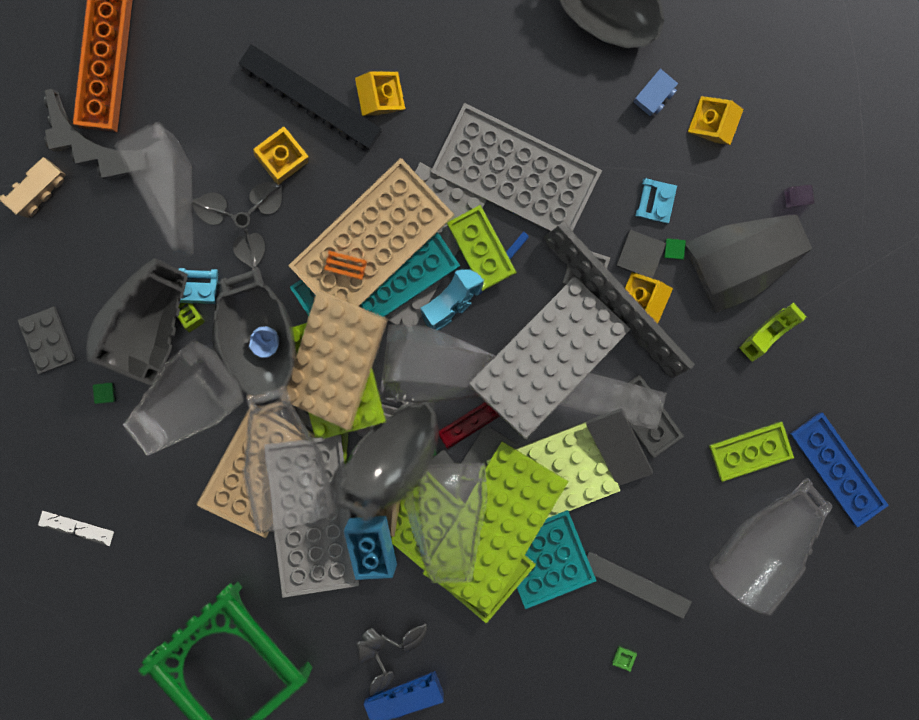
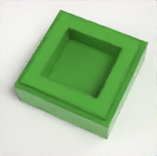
[612,646,637,672]

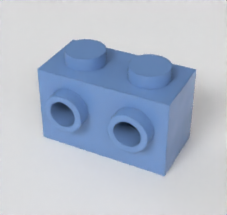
[633,69,678,116]

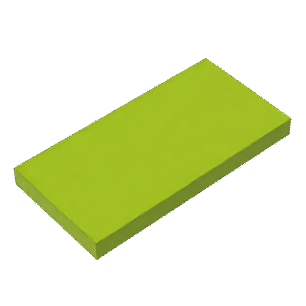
[447,205,517,291]
[709,422,794,482]

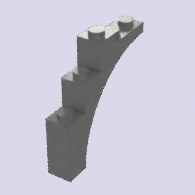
[44,89,152,180]

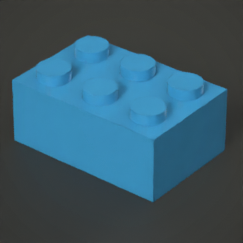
[344,516,397,580]

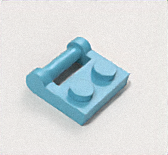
[635,178,677,224]
[179,268,218,304]

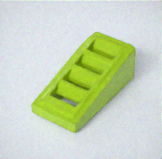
[177,303,205,332]

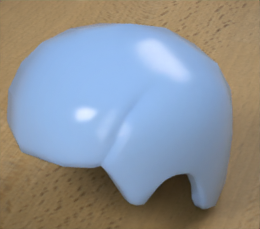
[249,326,279,358]

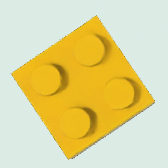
[253,127,308,185]

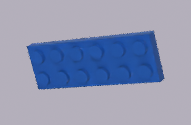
[790,412,889,528]

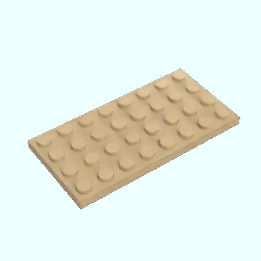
[289,158,455,307]

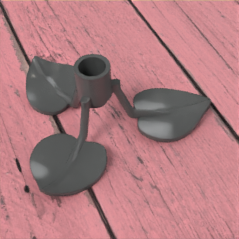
[192,182,282,268]
[357,623,427,697]

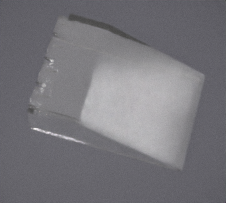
[116,123,194,256]

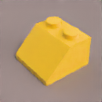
[355,71,405,116]
[688,96,744,145]
[625,272,673,324]

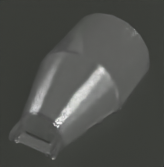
[243,386,336,532]
[709,478,833,616]

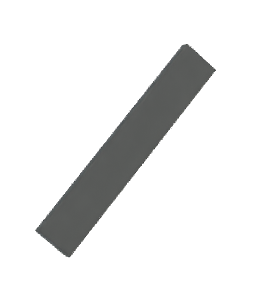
[586,551,692,619]

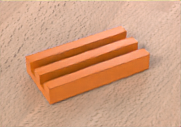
[324,251,367,280]

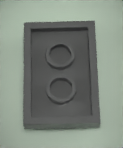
[17,307,76,374]

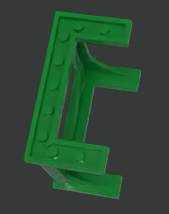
[139,582,313,720]

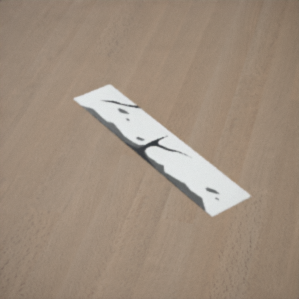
[38,511,114,546]

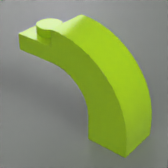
[739,303,806,362]

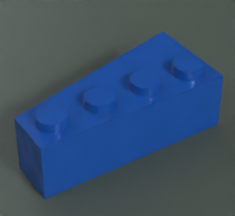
[364,671,444,720]

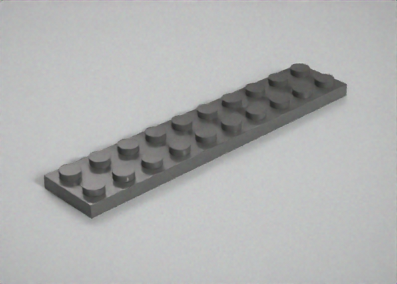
[543,221,695,378]

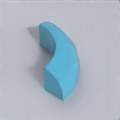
[421,270,484,334]

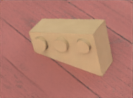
[0,157,66,218]

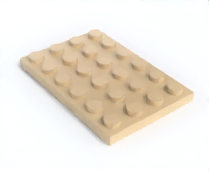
[283,291,387,430]
[197,402,315,538]

